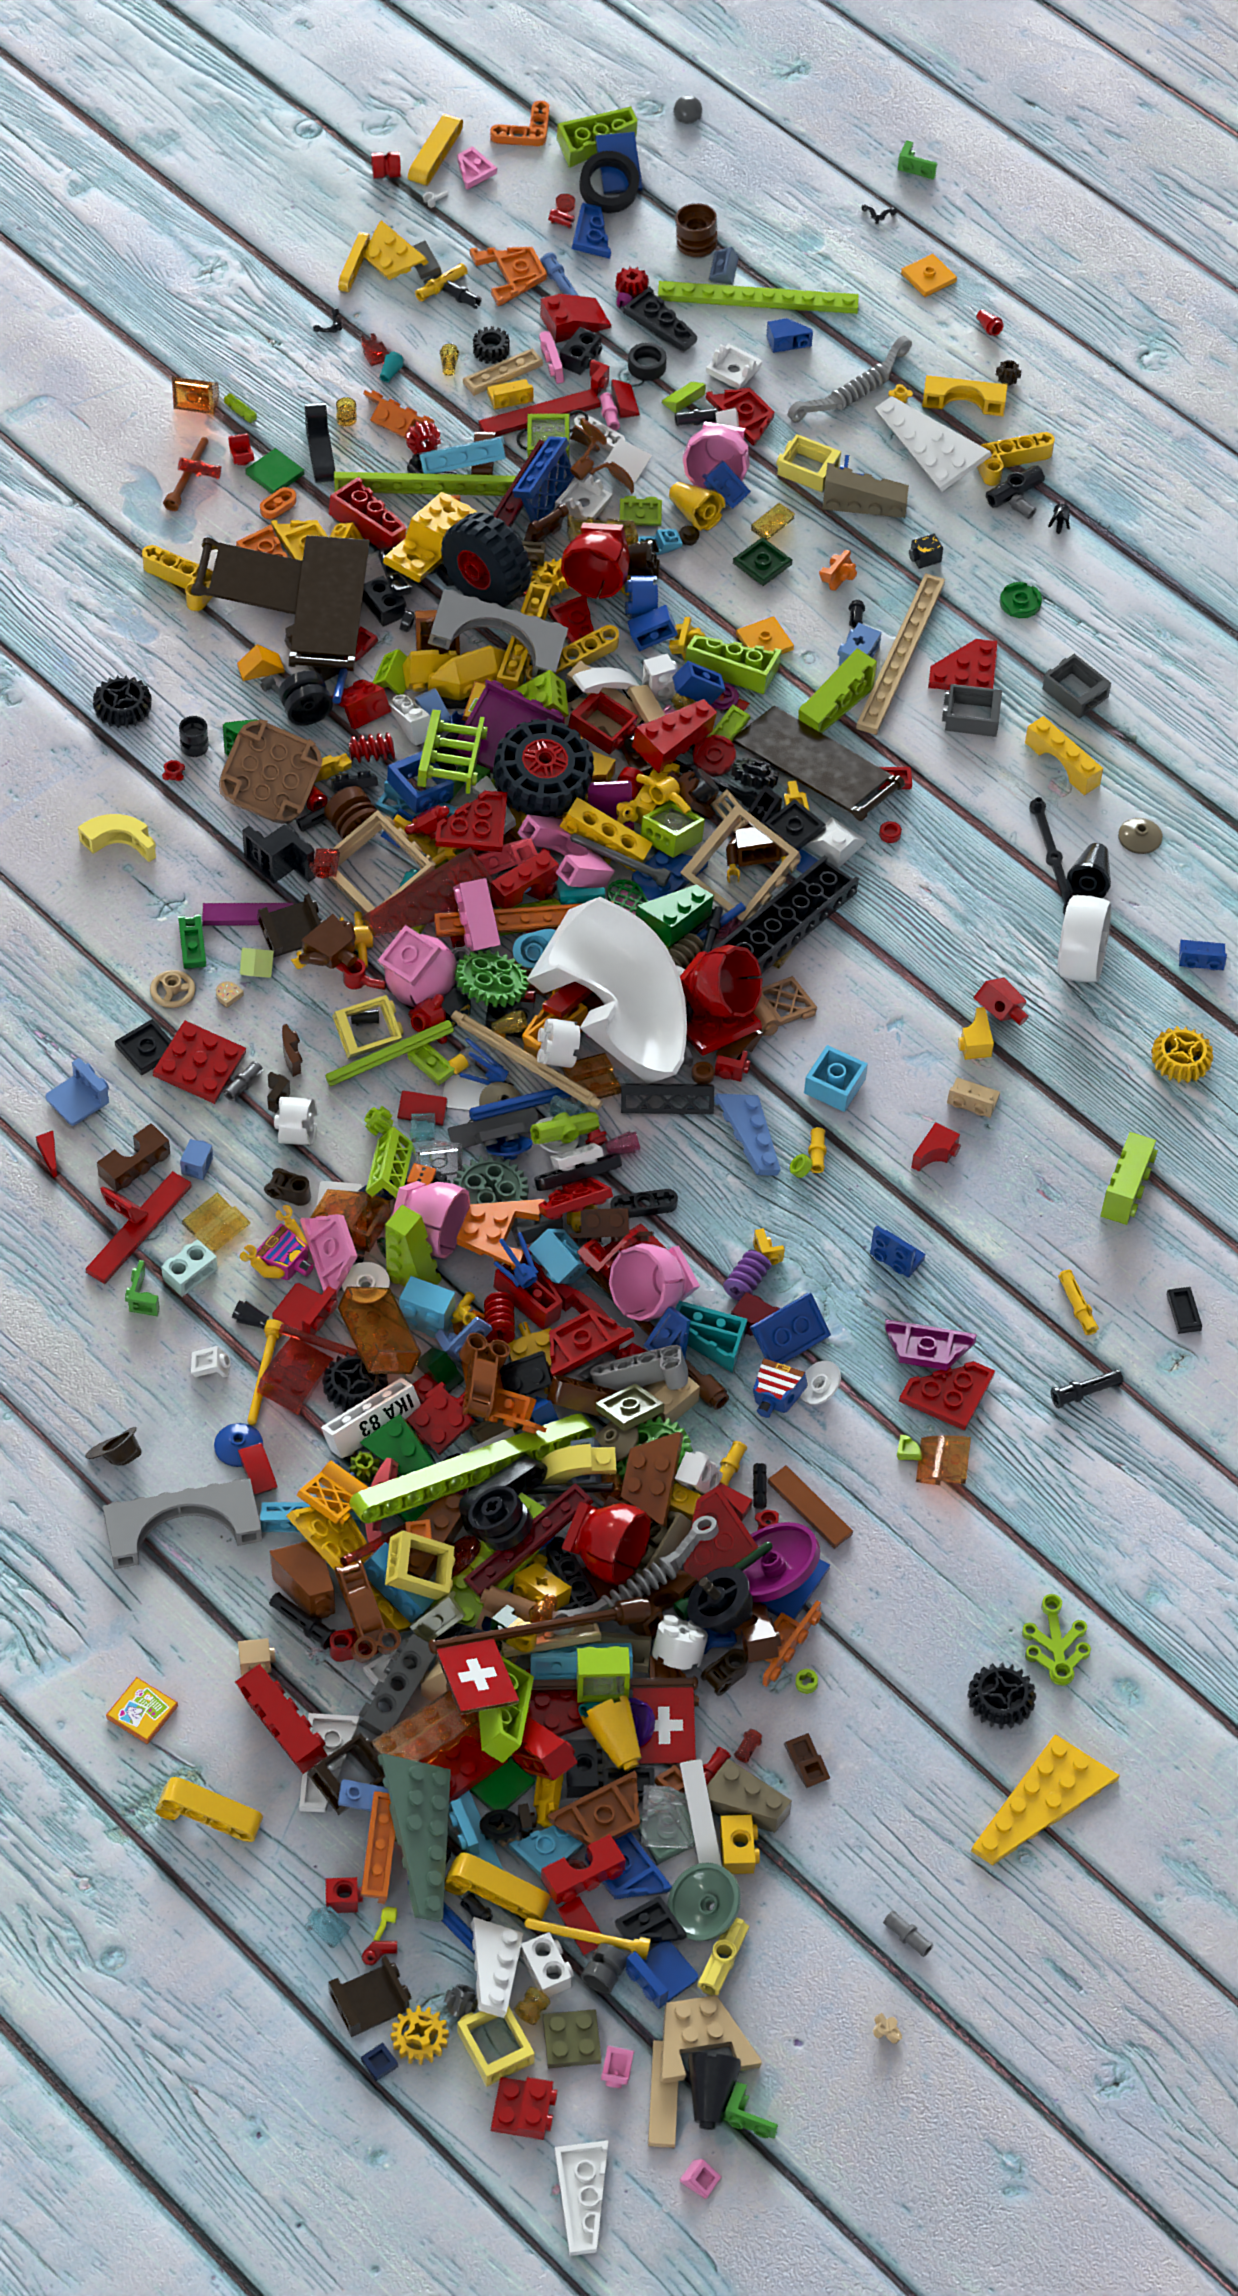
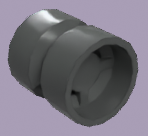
[581,1943,627,1994]

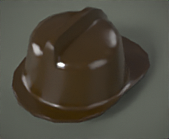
[85,1427,142,1465]

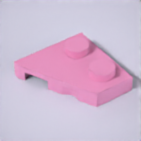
[457,146,497,190]

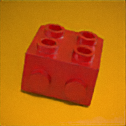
[331,679,392,729]
[577,1229,639,1272]
[272,1283,338,1340]

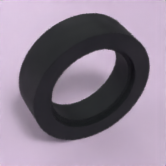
[579,151,640,213]

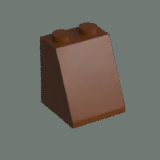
[270,1541,335,1619]

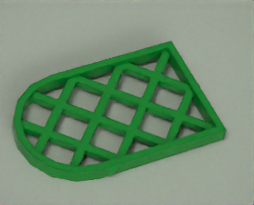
[607,879,648,913]

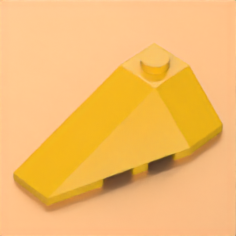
[402,650,471,692]

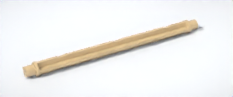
[451,1010,603,1110]

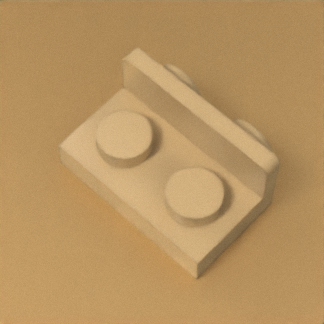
[947,1077,1000,1118]

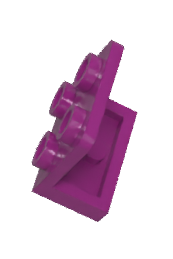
[588,781,634,831]

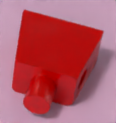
[973,977,1029,1026]

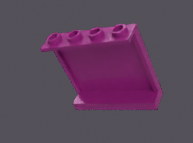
[451,679,565,774]

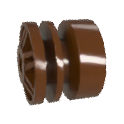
[675,203,718,257]
[324,786,377,840]

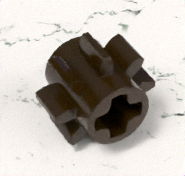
[996,360,1022,386]

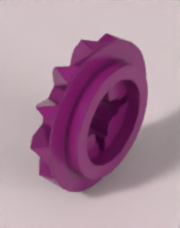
[711,683,739,712]

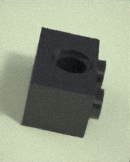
[566,1739,603,1798]

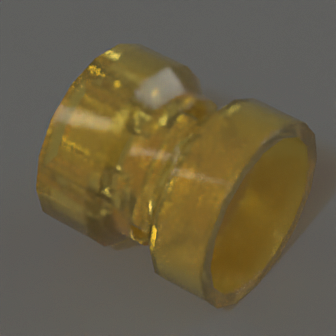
[336,397,357,427]
[514,1987,551,2025]

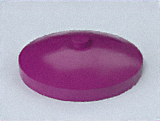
[733,1522,820,1603]

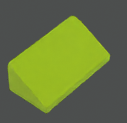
[661,381,706,414]

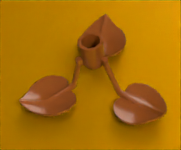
[570,418,634,495]

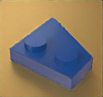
[643,1306,690,1359]

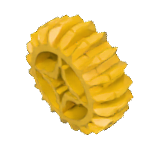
[1151,1026,1214,1084]

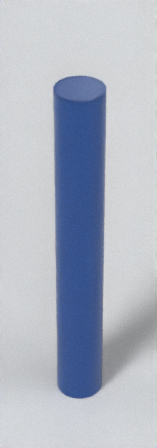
[332,669,348,704]
[696,902,746,941]

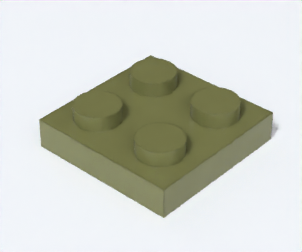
[596,1383,665,1431]
[543,2009,602,2068]

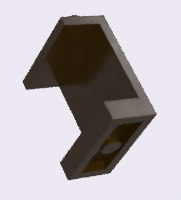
[257,893,324,958]
[328,1956,412,2037]

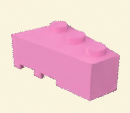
[453,878,501,952]

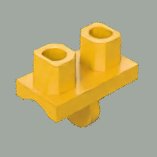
[669,617,706,660]

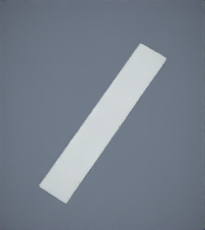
[680,1759,722,1866]

